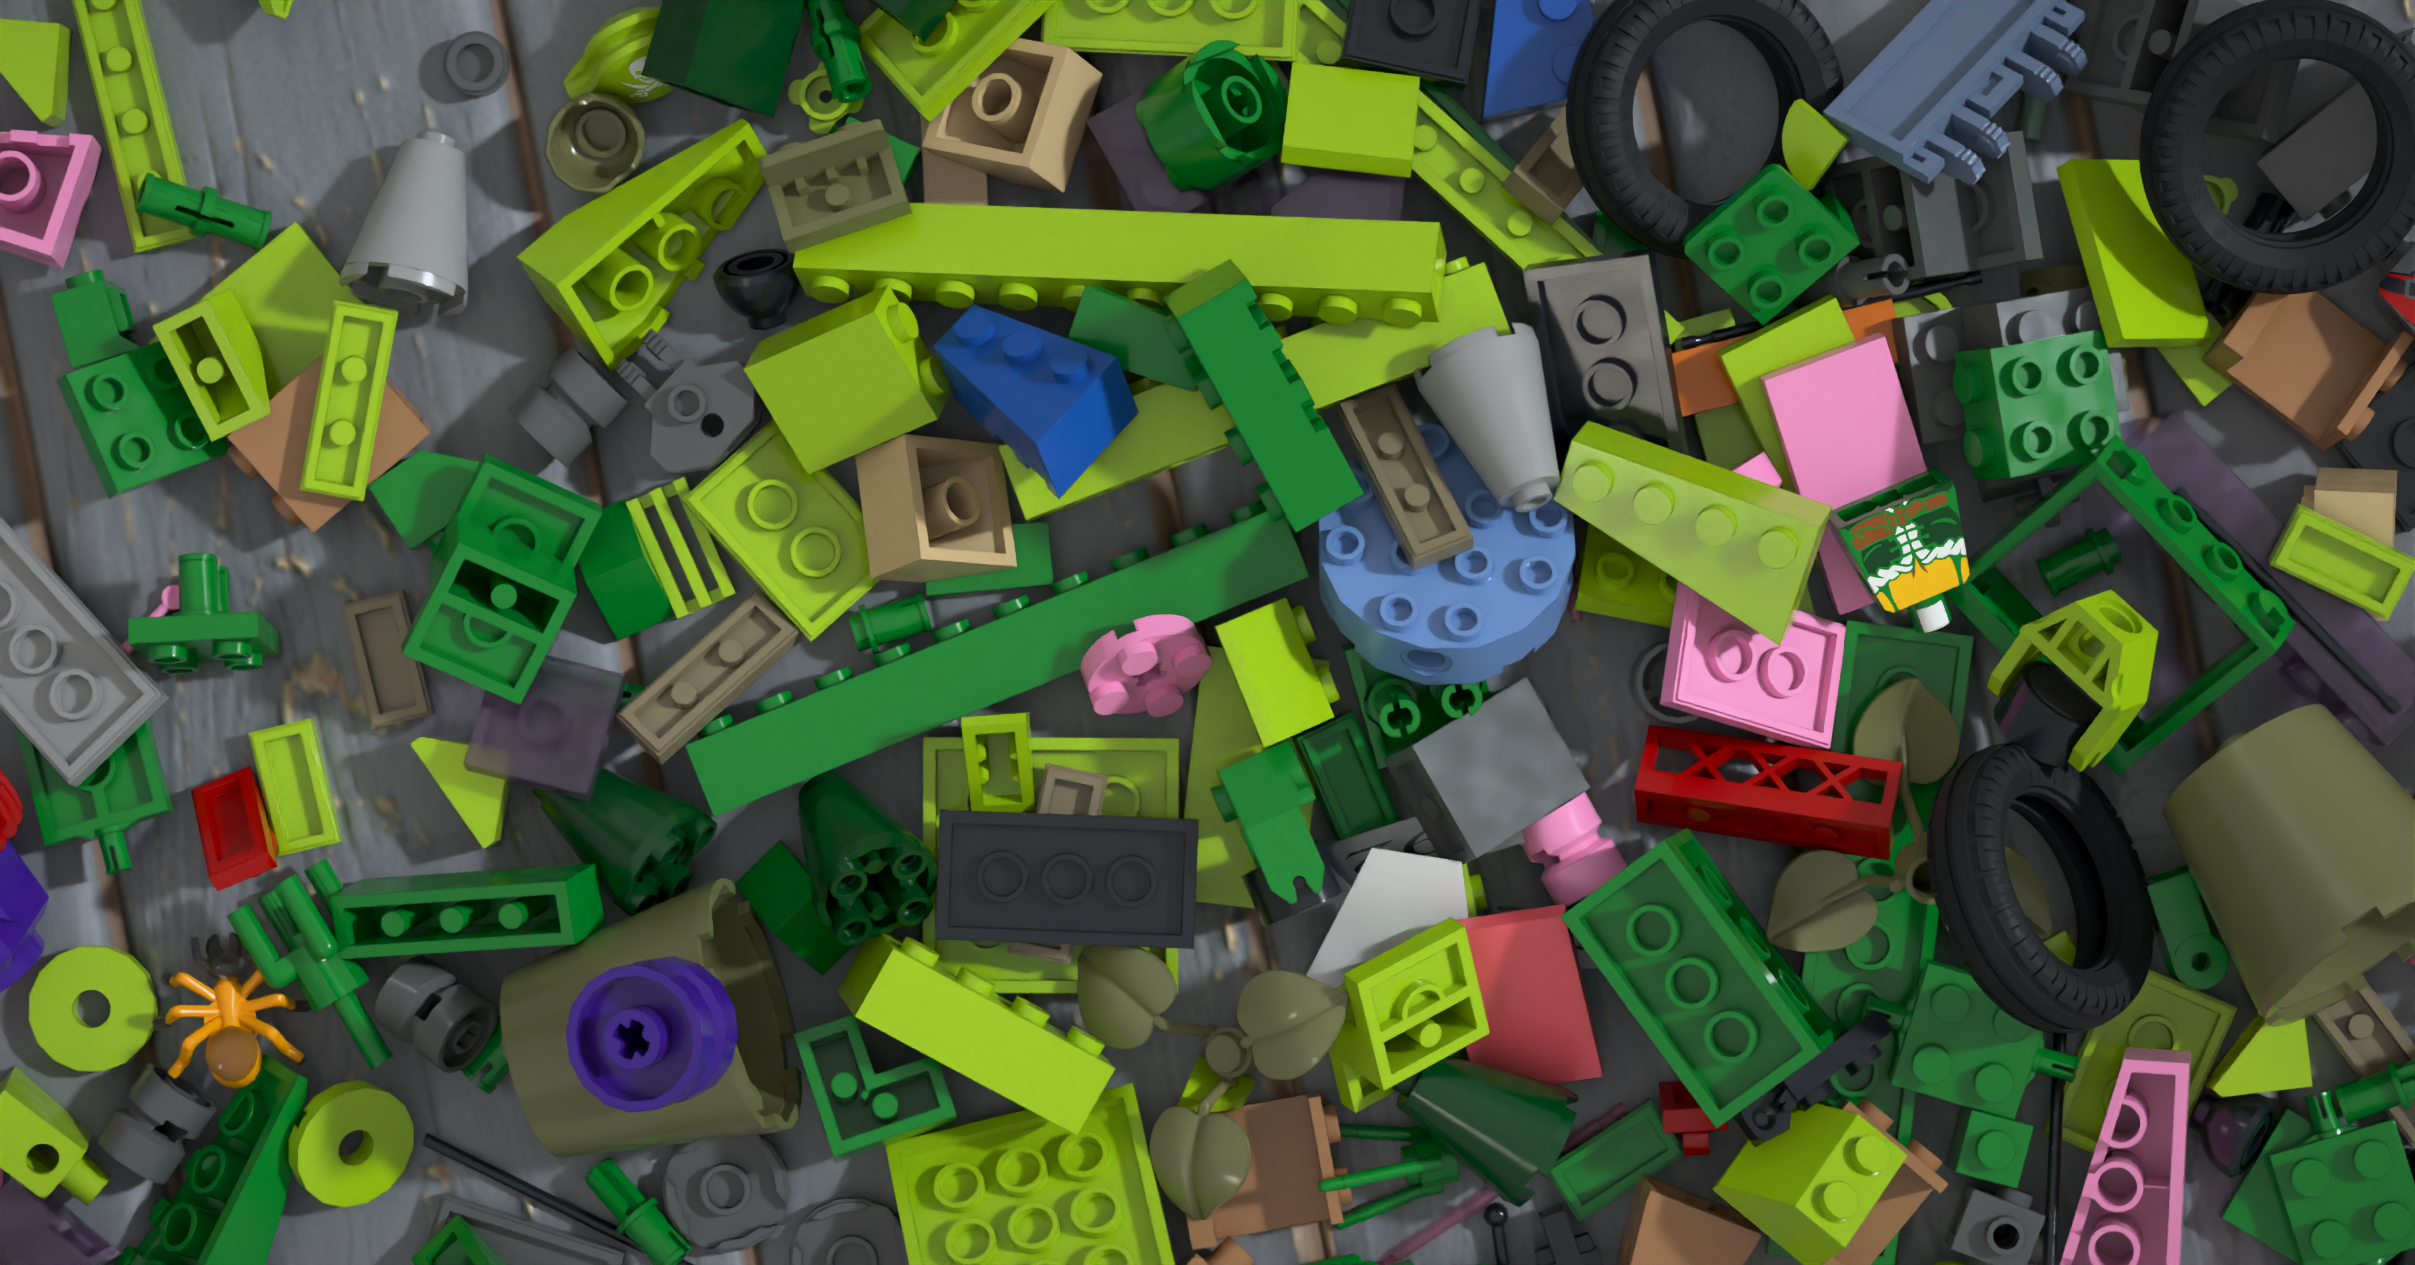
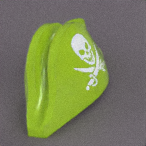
[563,6,675,103]

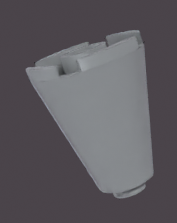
[339,131,468,316]
[1413,323,1560,513]

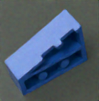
[1479,0,1595,124]
[933,304,1139,499]

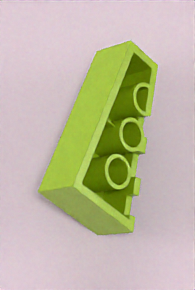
[1553,420,1832,646]
[837,933,1116,1135]

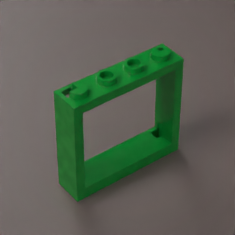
[1943,435,2296,775]

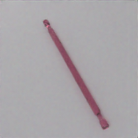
[1375,1101,1628,1265]

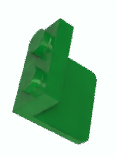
[1683,164,1860,326]
[1953,330,2122,480]

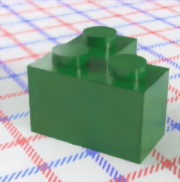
[793,1014,957,1163]

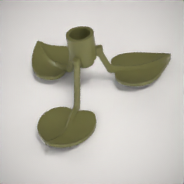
[1765,677,2052,952]
[1078,945,1350,1220]

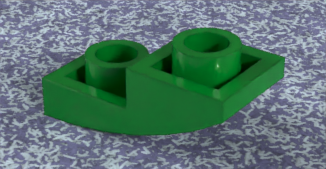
[1067,284,1203,392]

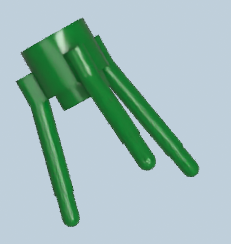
[1318,1124,1459,1230]

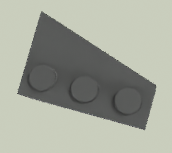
[2256,27,2415,222]

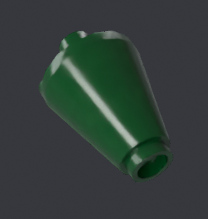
[533,754,717,916]
[798,773,938,946]

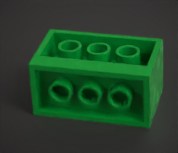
[1560,828,1841,1129]

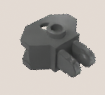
[615,329,763,474]

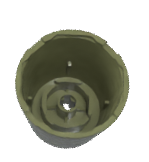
[2162,704,2415,1027]
[500,878,802,1158]

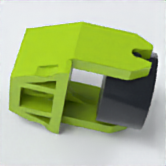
[1986,589,2159,772]

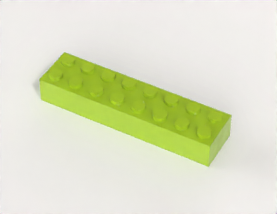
[998,256,1512,522]

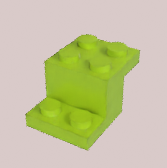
[1329,917,1490,1113]

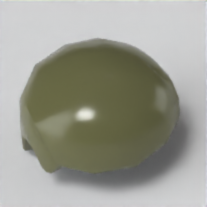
[544,92,645,194]

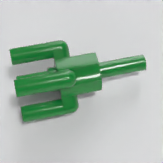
[226,858,393,1070]

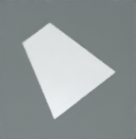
[1306,848,1468,988]

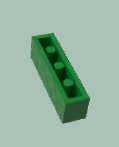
[330,863,605,959]

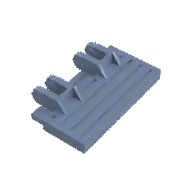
[1823,0,2089,185]

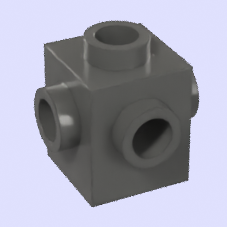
[1944,1182,2046,1265]

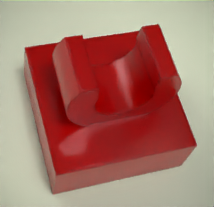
[1658,1081,1728,1156]

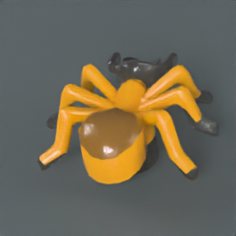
[152,932,312,1089]

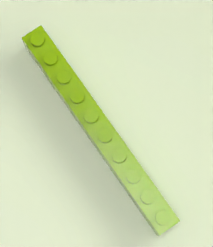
[793,203,1447,327]

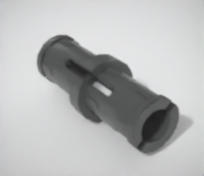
[1792,253,1910,309]

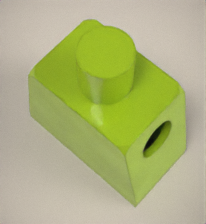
[0,1067,111,1206]

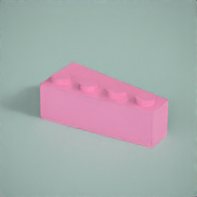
[0,130,104,270]

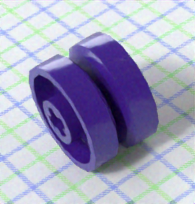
[566,956,738,1113]

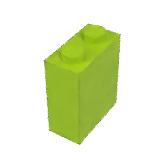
[743,284,952,475]

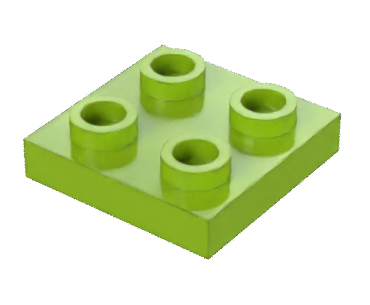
[1574,522,1678,628]

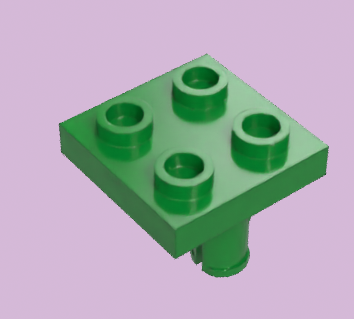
[57,341,228,499]
[128,553,281,674]
[1342,642,1491,769]

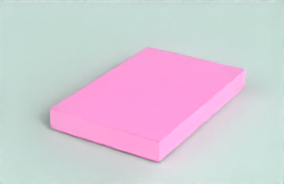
[1660,581,1846,750]

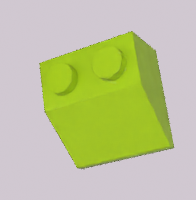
[1214,597,1341,748]
[1712,1103,1908,1265]

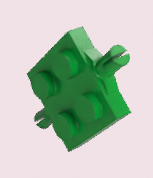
[14,718,174,875]
[1861,959,2080,1121]
[2268,1089,2415,1265]

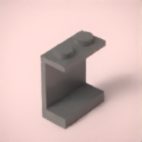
[1383,676,1590,865]

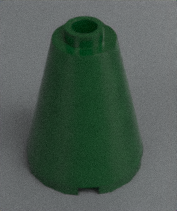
[1392,1056,1578,1207]

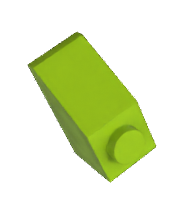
[152,288,271,442]

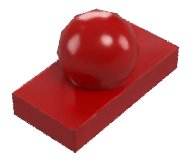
[191,766,278,891]

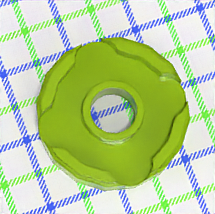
[28,945,158,1072]
[289,1080,414,1208]

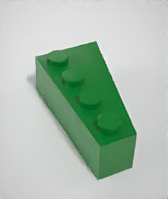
[1160,259,1364,533]

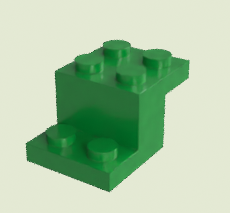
[402,453,602,705]

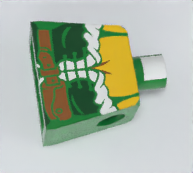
[1827,467,1970,633]

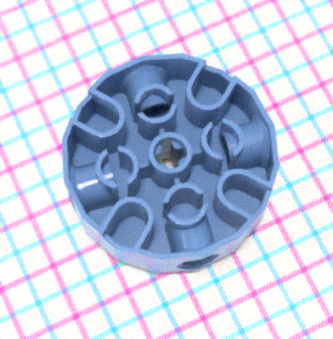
[1318,424,1576,685]

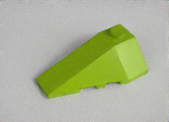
[517,118,767,372]

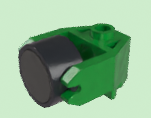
[1210,740,1352,926]

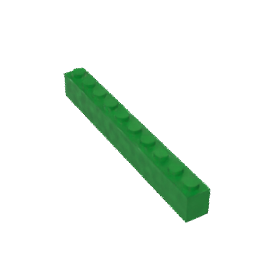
[685,500,1310,817]

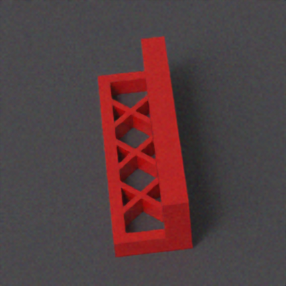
[1634,724,1903,861]

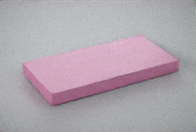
[1759,332,1927,615]

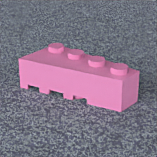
[2059,1047,2191,1265]

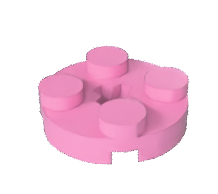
[1080,614,1212,717]

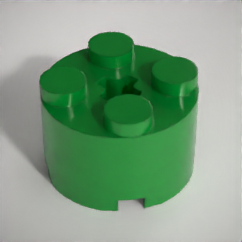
[1135,40,1288,191]

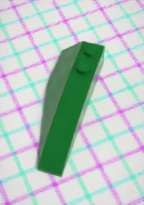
[114,1054,308,1265]

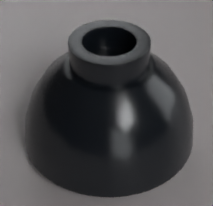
[713,249,800,330]
[2190,1093,2275,1178]

